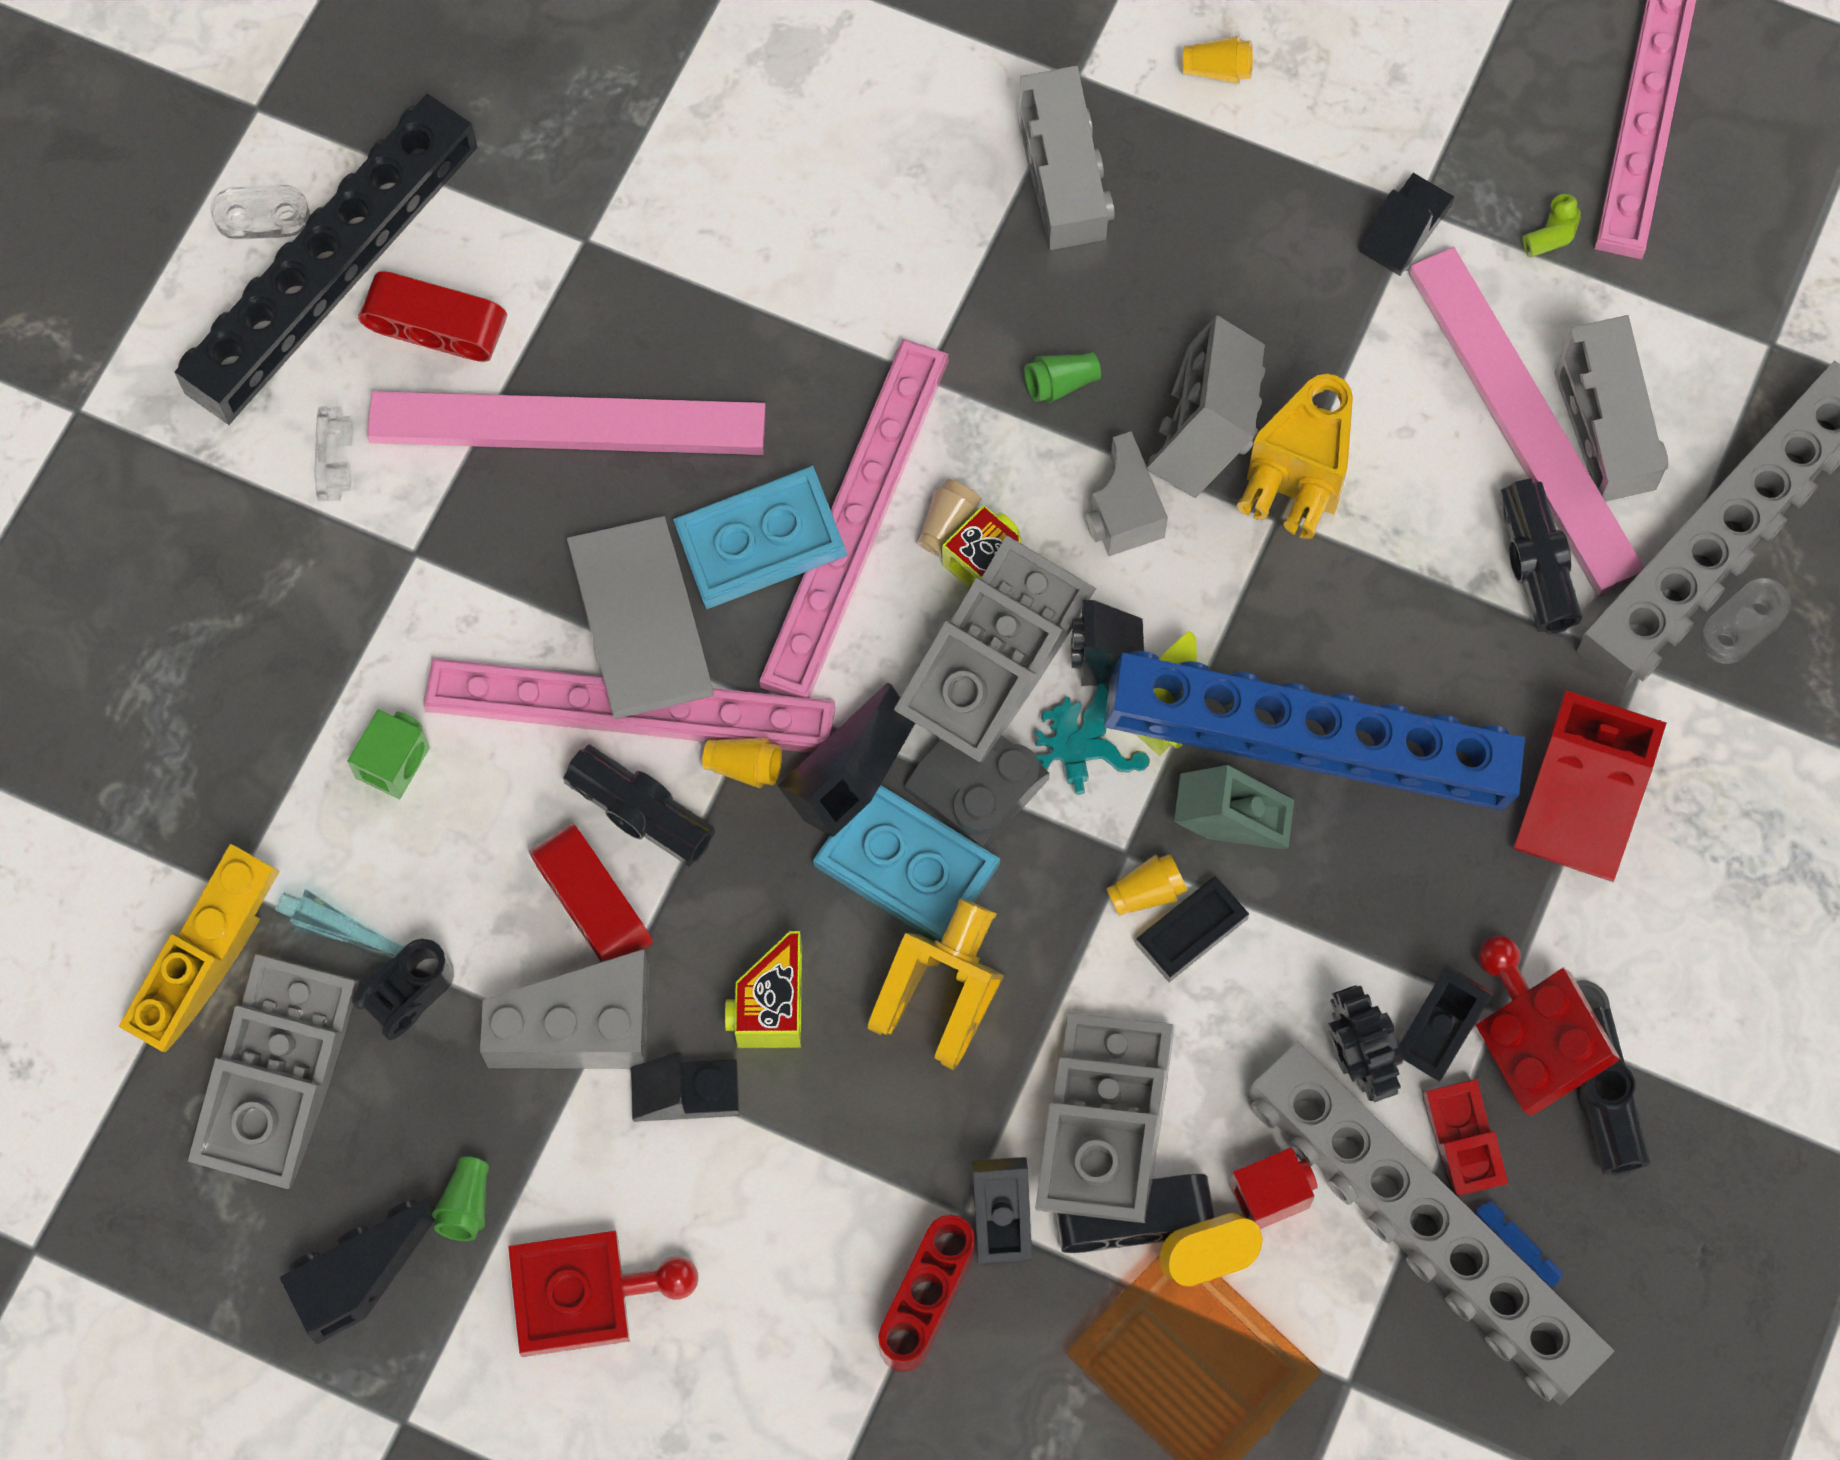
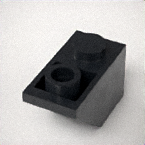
[1070,600,1144,686]

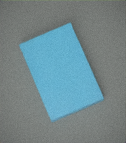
[673,466,848,609]
[813,785,1000,941]

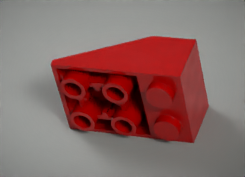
[1513,690,1667,882]

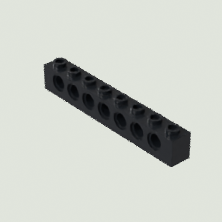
[174,94,478,425]

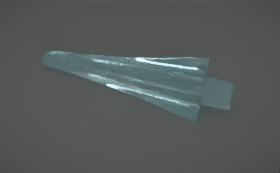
[275,889,404,957]

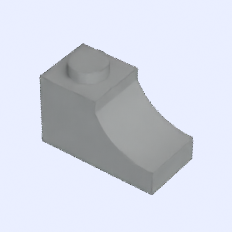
[1086,431,1168,556]

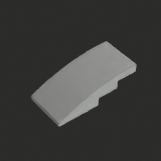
[567,516,714,719]
[894,535,1097,763]
[187,954,360,1190]
[1035,1013,1174,1223]

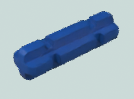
[1474,1201,1563,1289]

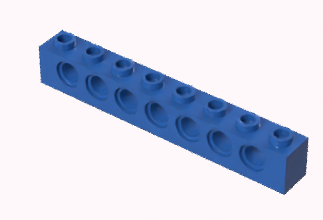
[1103,651,1525,811]

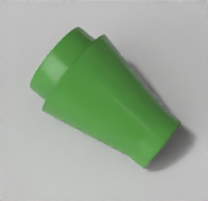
[1024,352,1101,404]
[432,1157,489,1242]

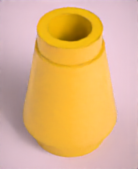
[1183,36,1253,84]
[702,738,782,789]
[1106,853,1188,916]

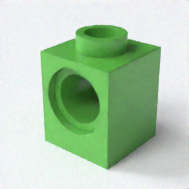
[347,709,430,800]

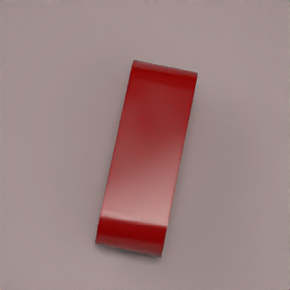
[358,271,508,362]
[529,823,654,962]
[878,1215,975,1372]

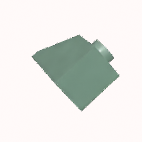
[1174,765,1294,849]

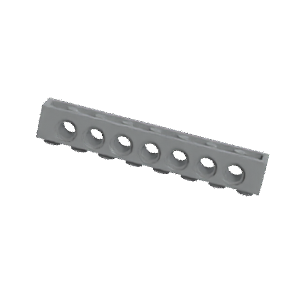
[1576,360,1840,690]
[1248,1041,1615,1406]

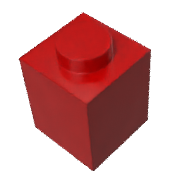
[1229,1147,1318,1229]

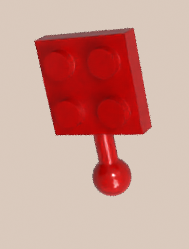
[1476,935,1621,1117]
[508,1230,699,1357]

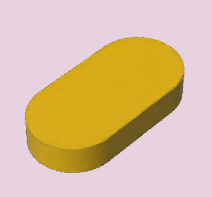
[1159,1213,1263,1286]

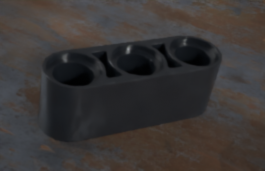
[1056,1174,1215,1253]

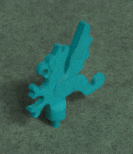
[1034,683,1150,795]

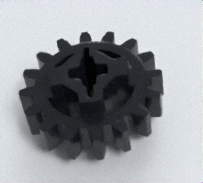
[1328,985,1403,1103]

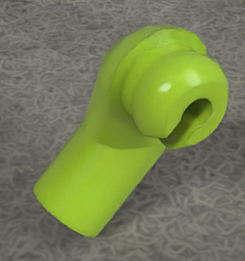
[1522,194,1581,258]

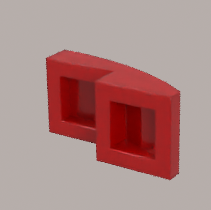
[1422,1079,1509,1196]

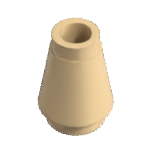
[917,479,982,557]

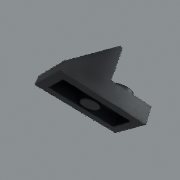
[1359,172,1454,276]
[1398,965,1493,1082]
[631,1052,739,1122]
[972,1157,1032,1264]

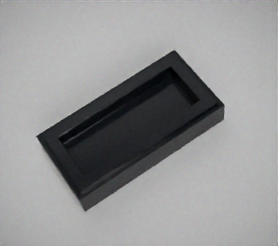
[1135,876,1249,982]

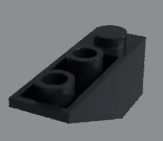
[777,683,916,837]
[279,1198,435,1344]

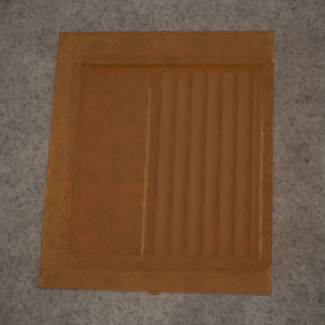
[1066,1255,1322,1460]

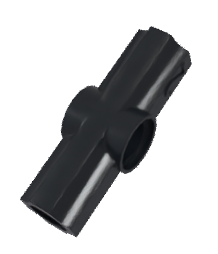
[1498,478,1582,635]
[563,744,715,867]
[1578,1007,1651,1175]

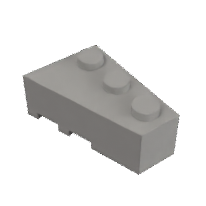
[1019,65,1115,250]
[1146,315,1265,498]
[1554,315,1668,502]
[480,949,650,1069]

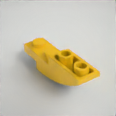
[118,844,280,1053]

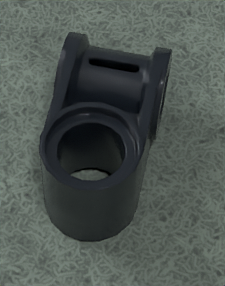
[352,938,454,1040]

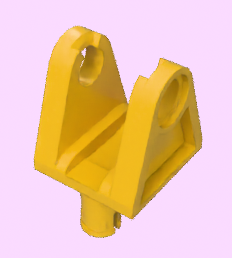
[1237,374,1353,539]
[867,898,1004,1071]

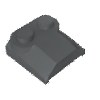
[904,736,1050,849]

